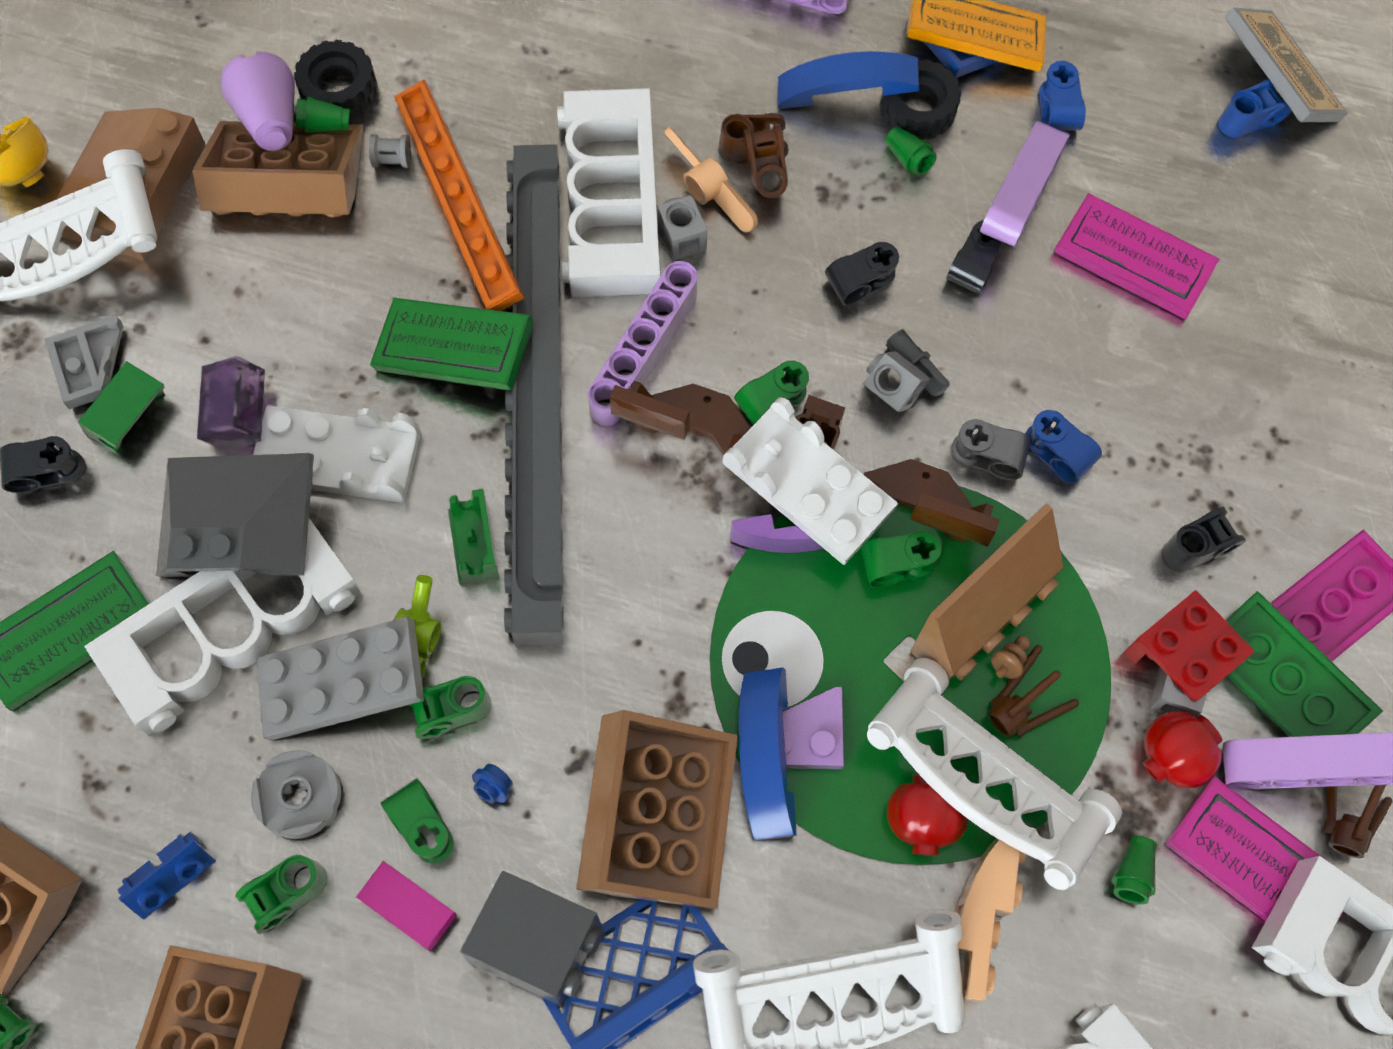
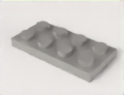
[256,616,424,741]

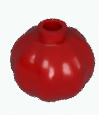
[1142,711,1223,788]
[887,774,968,856]

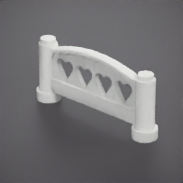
[0,149,157,301]
[867,658,1122,890]
[693,909,966,1049]

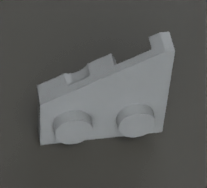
[44,314,123,409]

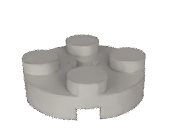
[251,750,341,839]

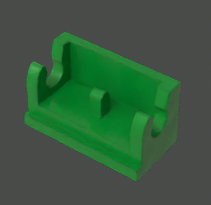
[78,361,165,452]
[448,488,499,585]

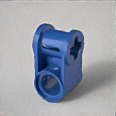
[1038,60,1086,131]
[1218,79,1292,138]
[1025,410,1102,484]

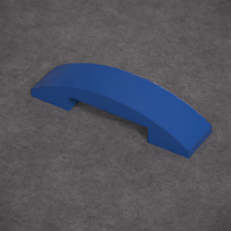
[778,51,919,109]
[739,667,797,840]

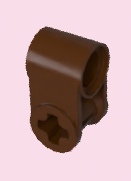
[718,113,789,162]
[743,124,788,198]

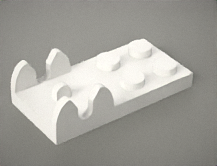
[722,397,898,565]
[253,405,421,503]

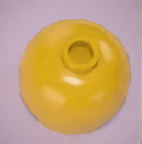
[0,116,49,187]

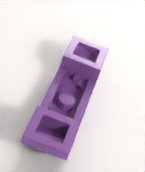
[730,514,824,553]

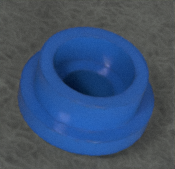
[472,764,513,803]

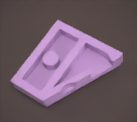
[783,687,844,770]

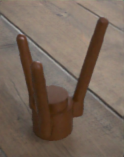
[987,645,1079,738]
[1322,785,1393,858]

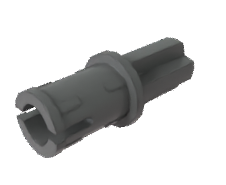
[885,329,950,397]

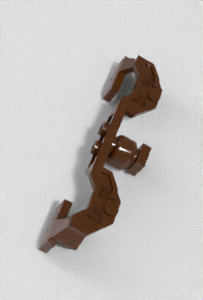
[610,381,1000,547]

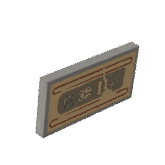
[1225,8,1348,122]

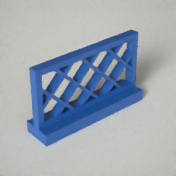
[541,899,728,1049]

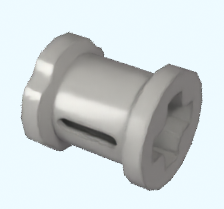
[369,134,411,168]

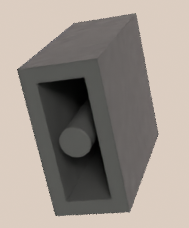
[460,870,603,1007]

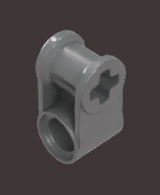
[951,419,1031,480]

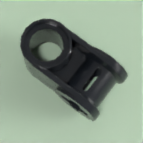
[946,220,1003,294]
[825,242,899,306]
[0,436,85,493]
[1163,507,1246,572]

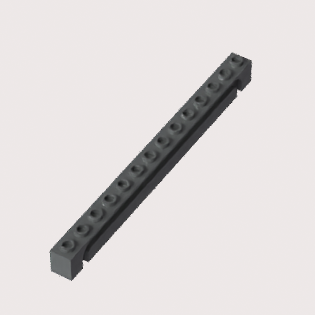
[504,144,564,646]

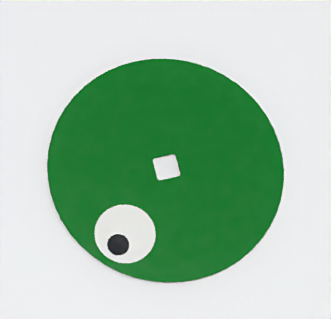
[710,486,1111,865]

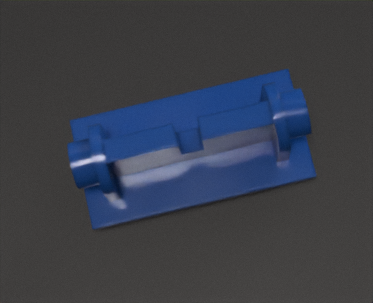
[117,831,215,919]

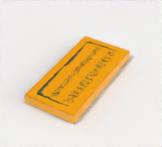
[906,0,1046,72]

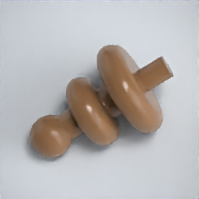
[991,636,1030,679]

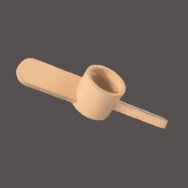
[664,126,758,232]

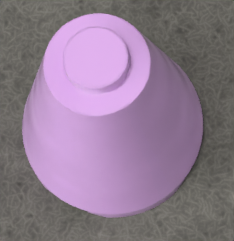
[220,52,295,151]

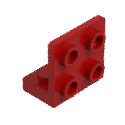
[1123,590,1254,702]

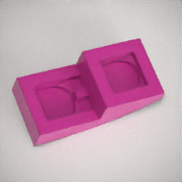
[356,861,457,952]

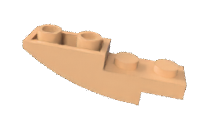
[955,838,1026,1003]

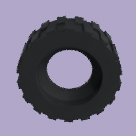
[294,40,378,119]
[880,59,961,140]

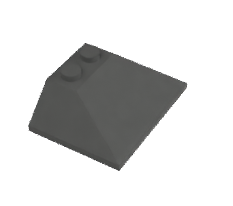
[156,453,314,577]

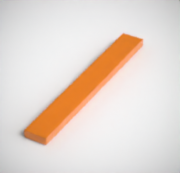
[394,79,525,311]

